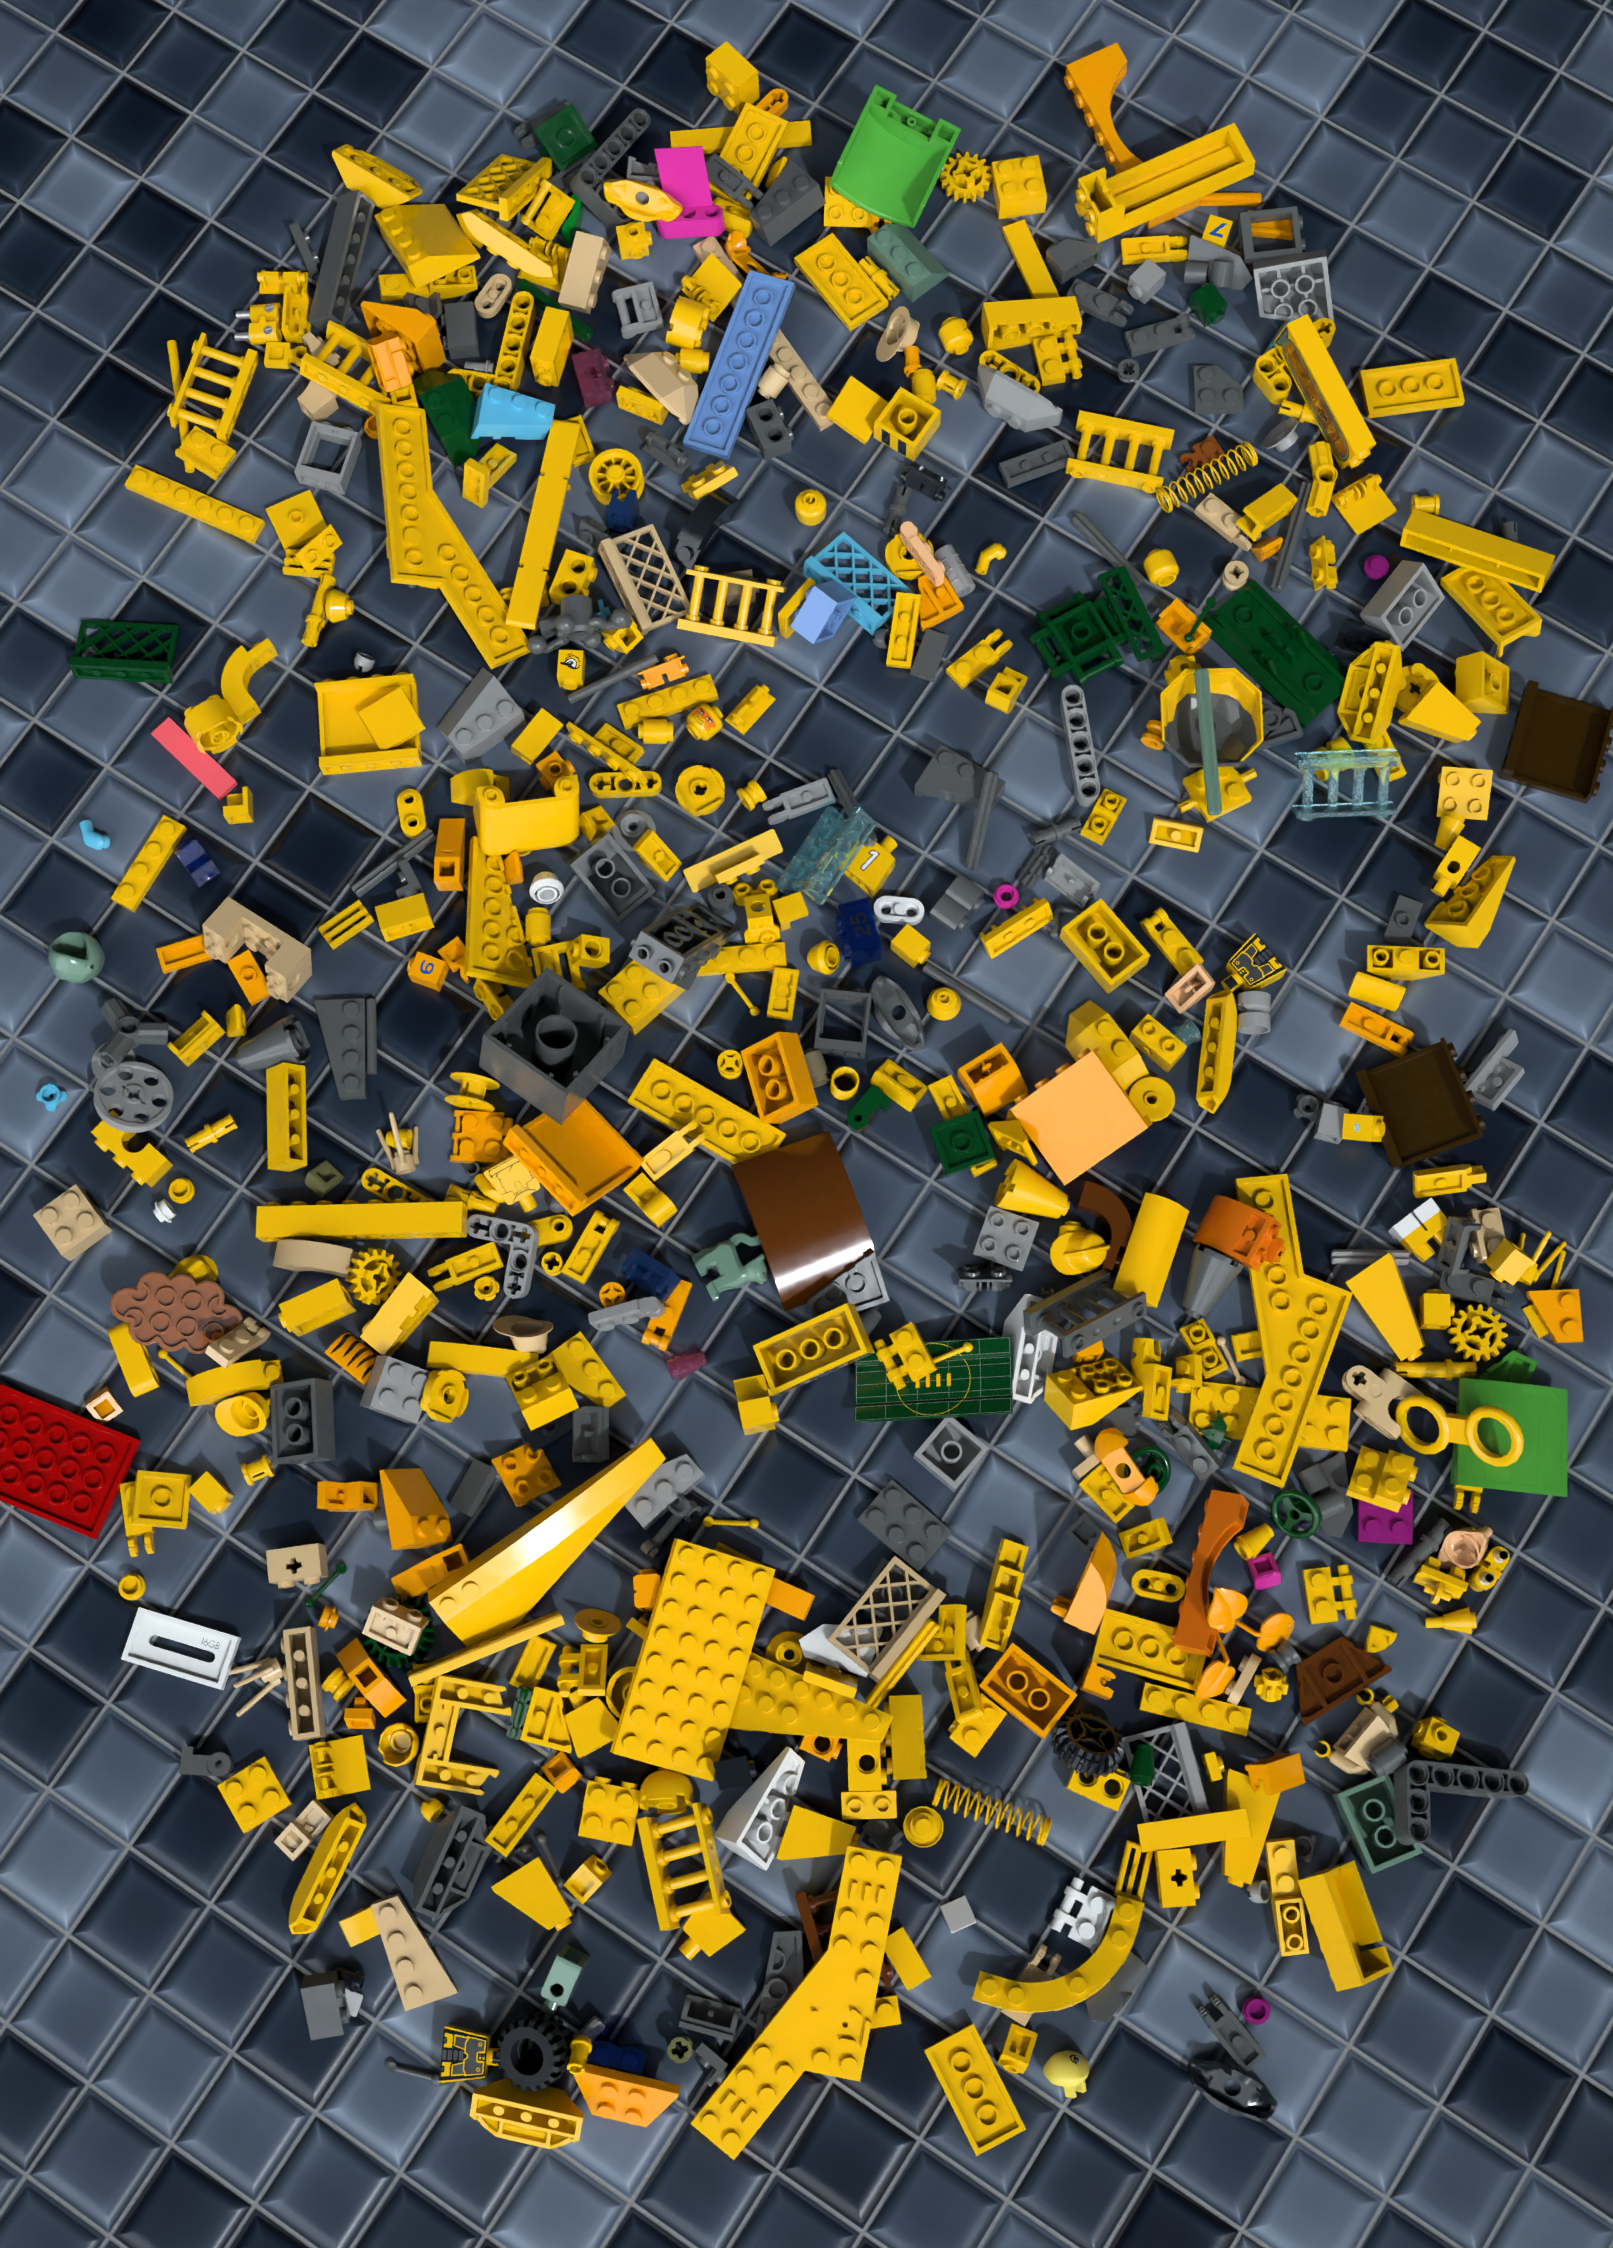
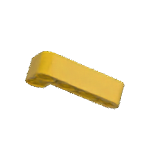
[1252,318,1336,404]

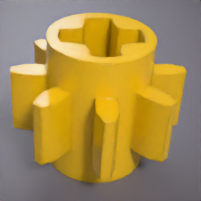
[1253,1668,1289,1702]

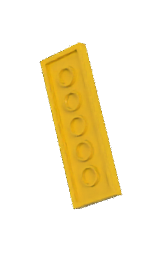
[627,1058,786,1164]
[1188,1381,1351,1453]

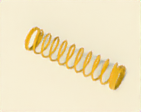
[1156,441,1258,513]
[932,1778,1052,1846]

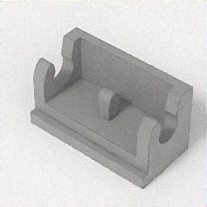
[1044,853,1101,909]

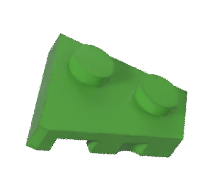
[1476,1350,1538,1384]

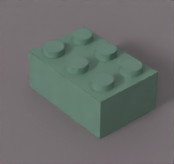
[1332,1775,1423,1874]

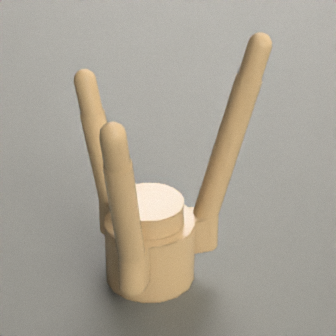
[376,1112,420,1175]
[229,1656,284,1717]

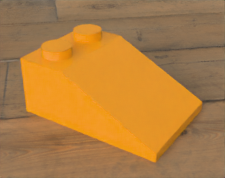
[379,1468,453,1550]

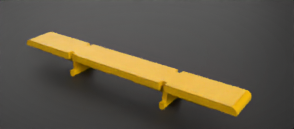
[506,419,582,630]

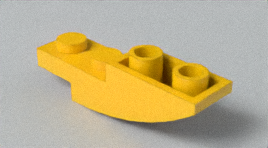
[378,266,478,301]
[1265,1837,1309,1956]

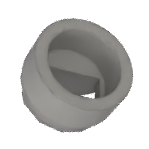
[354,652,376,673]
[1247,1880,1270,1903]

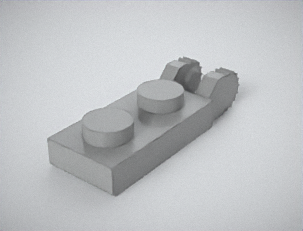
[762,778,836,825]
[588,1296,665,1331]

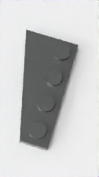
[314,998,367,1100]
[753,1930,804,2042]

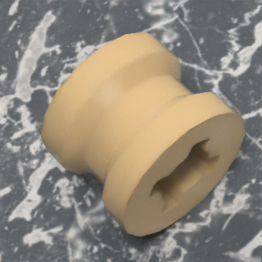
[1222,561,1249,592]

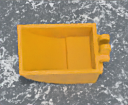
[1051,1531,1117,1635]

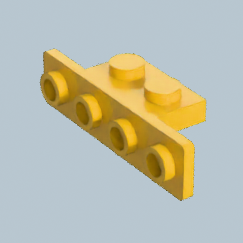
[566,722,647,786]
[683,829,783,893]

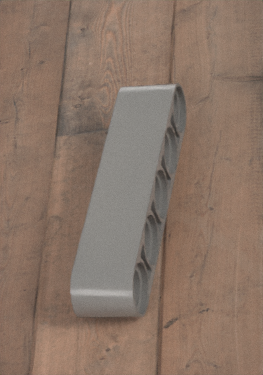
[1060,685,1100,807]

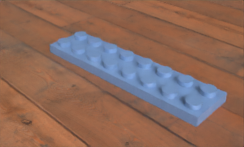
[682,270,795,460]

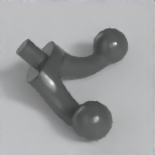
[1050,905,1086,939]
[487,1825,532,1864]

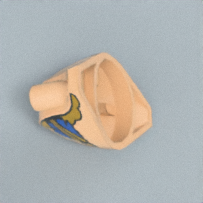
[1437,1526,1493,1569]

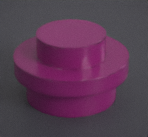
[1364,555,1389,580]
[1242,1995,1270,2025]

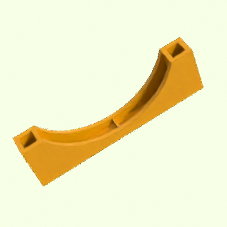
[1064,42,1201,229]

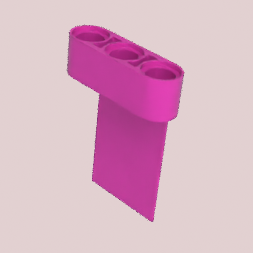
[654,146,726,239]

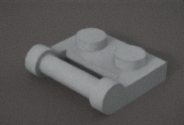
[611,281,664,339]

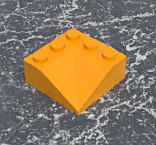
[360,301,446,376]

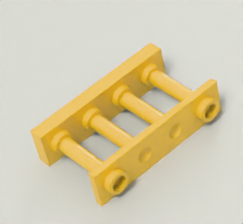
[299,320,415,416]
[167,332,258,445]
[1066,410,1175,493]
[677,565,787,647]
[637,1802,731,1931]

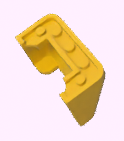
[473,775,579,856]

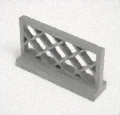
[1122,1721,1211,1823]

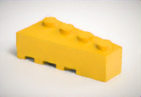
[981,296,1082,351]

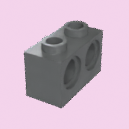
[745,399,794,461]

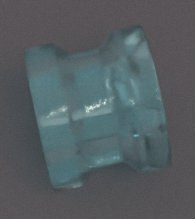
[1170,1018,1202,1048]

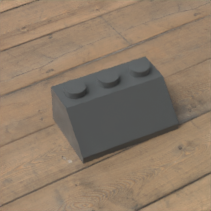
[270,1378,336,1464]

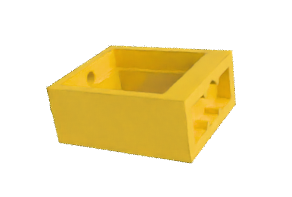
[530,306,574,387]
[278,1278,356,1337]

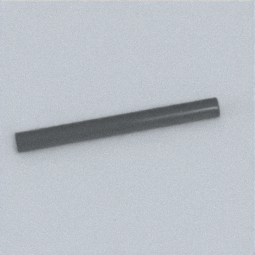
[567,653,659,704]
[922,963,1013,1025]

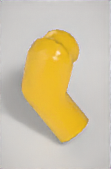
[975,543,1007,575]

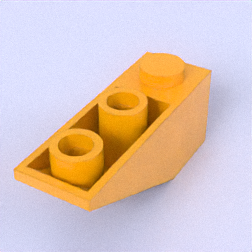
[434,818,465,891]
[391,1543,471,1603]

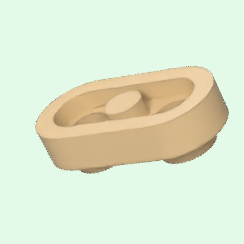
[475,274,513,318]
[1225,1653,1262,1706]

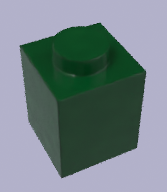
[1189,282,1227,328]

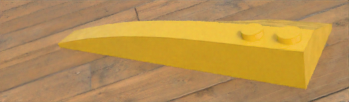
[428,1436,666,1647]

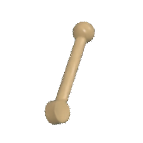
[1216,1336,1246,1386]

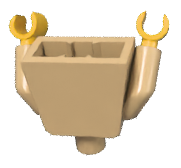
[1314,1688,1398,1775]

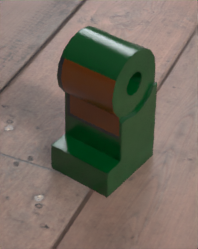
[847,1084,893,1133]

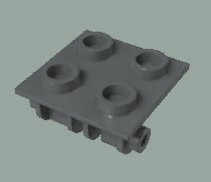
[957,1264,1012,1291]

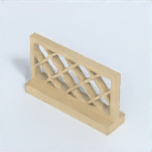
[598,524,690,636]
[827,1556,946,1683]

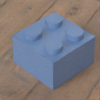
[790,580,857,644]

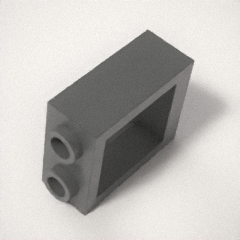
[1237,206,1306,267]
[814,986,872,1059]

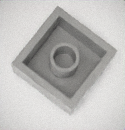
[359,1355,430,1424]
[913,1418,989,1492]

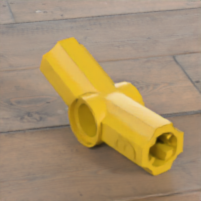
[1306,441,1338,518]

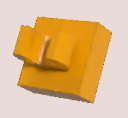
[344,1697,376,1729]

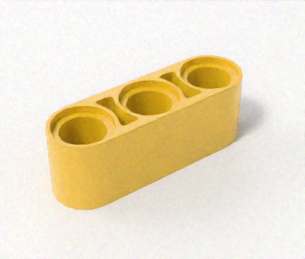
[107,1321,160,1397]

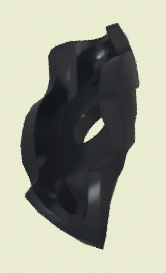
[1188,2058,1278,2122]

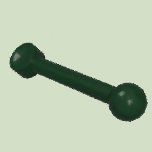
[1184,597,1216,642]
[304,1563,347,1608]

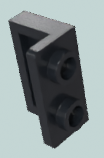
[1331,618,1391,662]

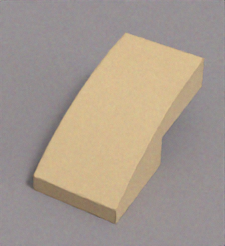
[274,1798,335,1861]

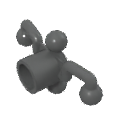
[527,595,632,654]

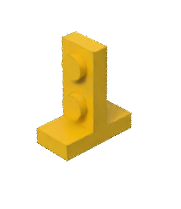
[462,443,517,508]

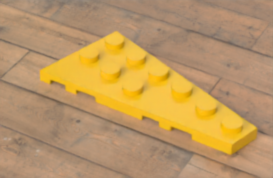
[729,1652,893,1742]

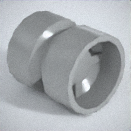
[1237,991,1271,1035]

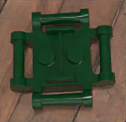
[1029,591,1128,687]

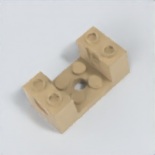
[202,897,312,1003]

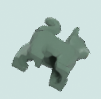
[691,1232,767,1302]

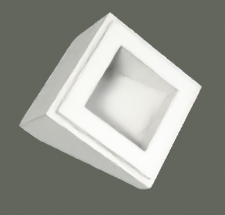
[940,1895,977,1934]

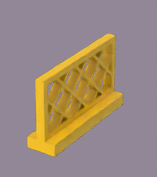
[456,154,552,222]

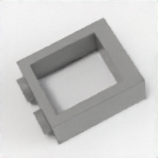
[294,421,362,495]

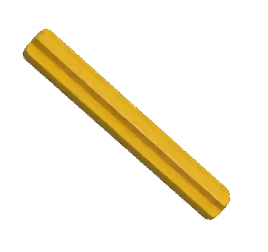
[865,1618,940,1708]

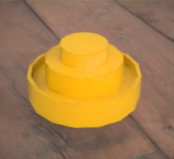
[903,1806,943,1848]

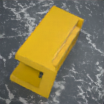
[1235,483,1298,542]

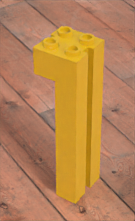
[1075,122,1255,244]

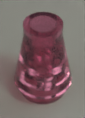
[666,1351,707,1381]

